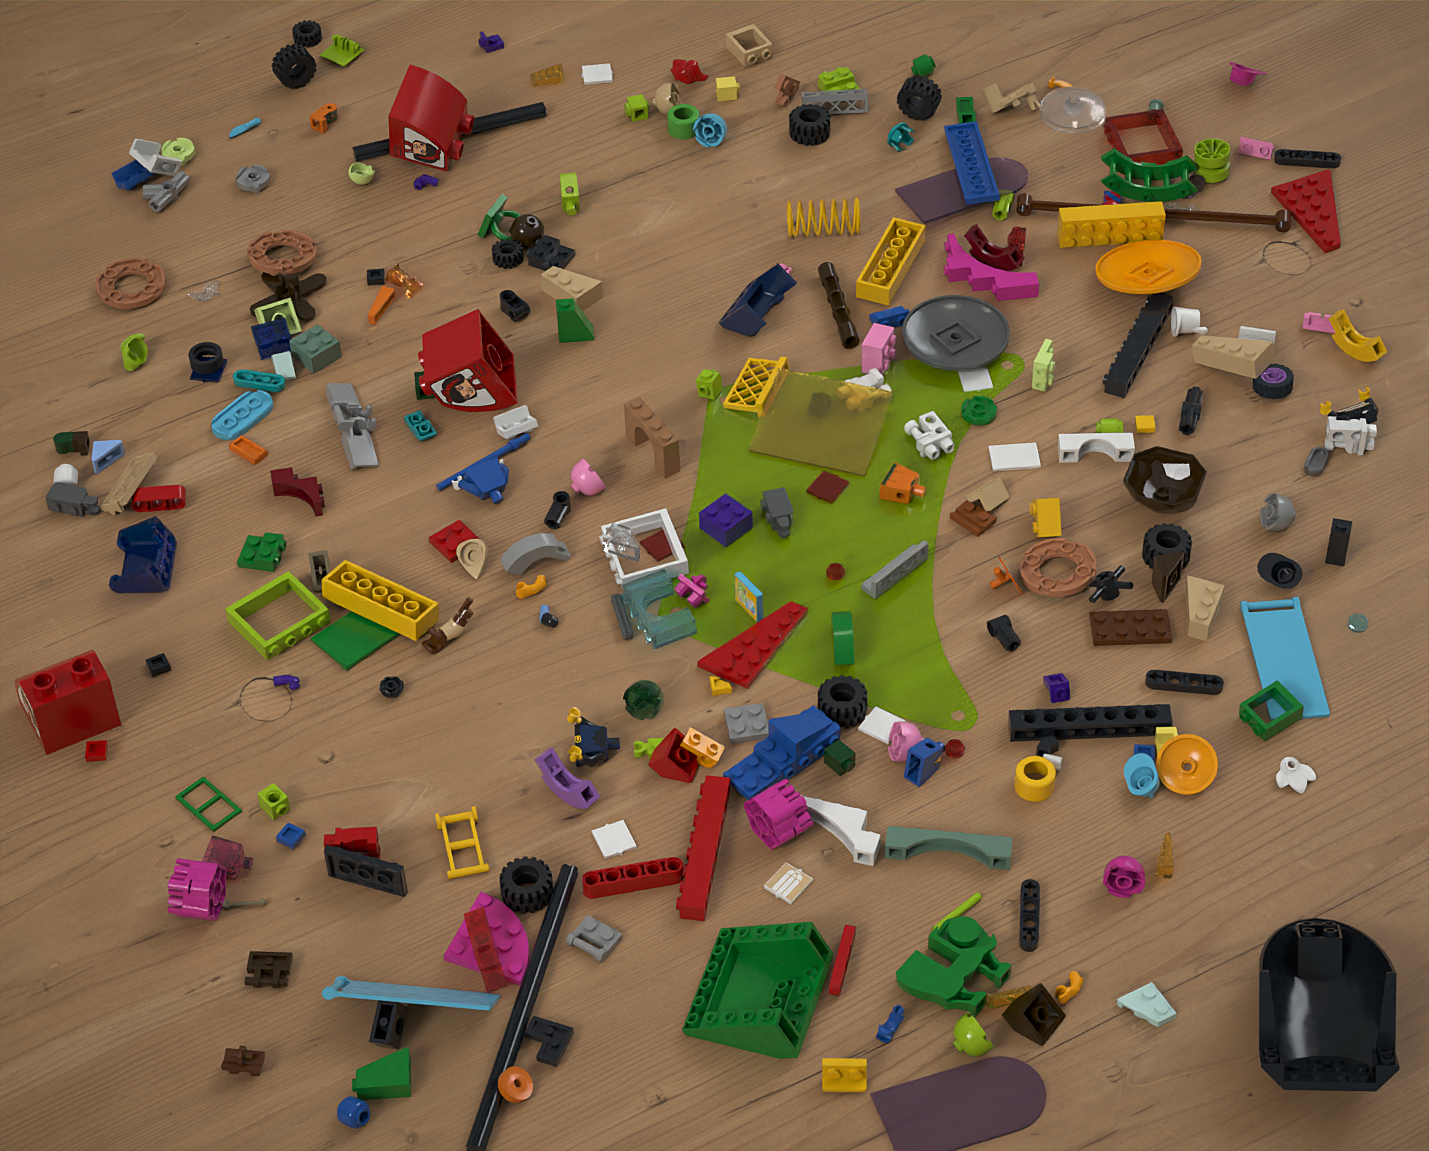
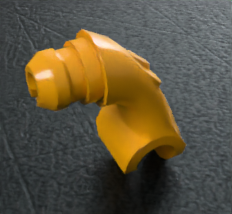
[516,575,547,599]
[1054,971,1084,1004]

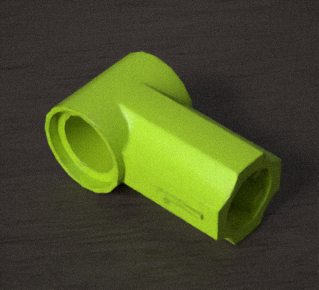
[992,190,1014,221]

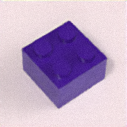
[699,493,753,547]

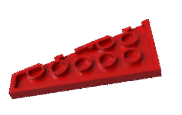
[697,601,808,689]

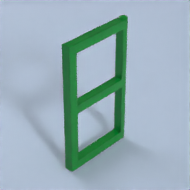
[175,777,242,832]

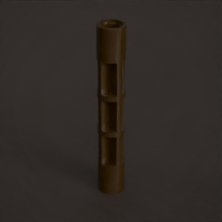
[818,262,860,349]

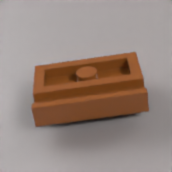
[950,500,997,537]

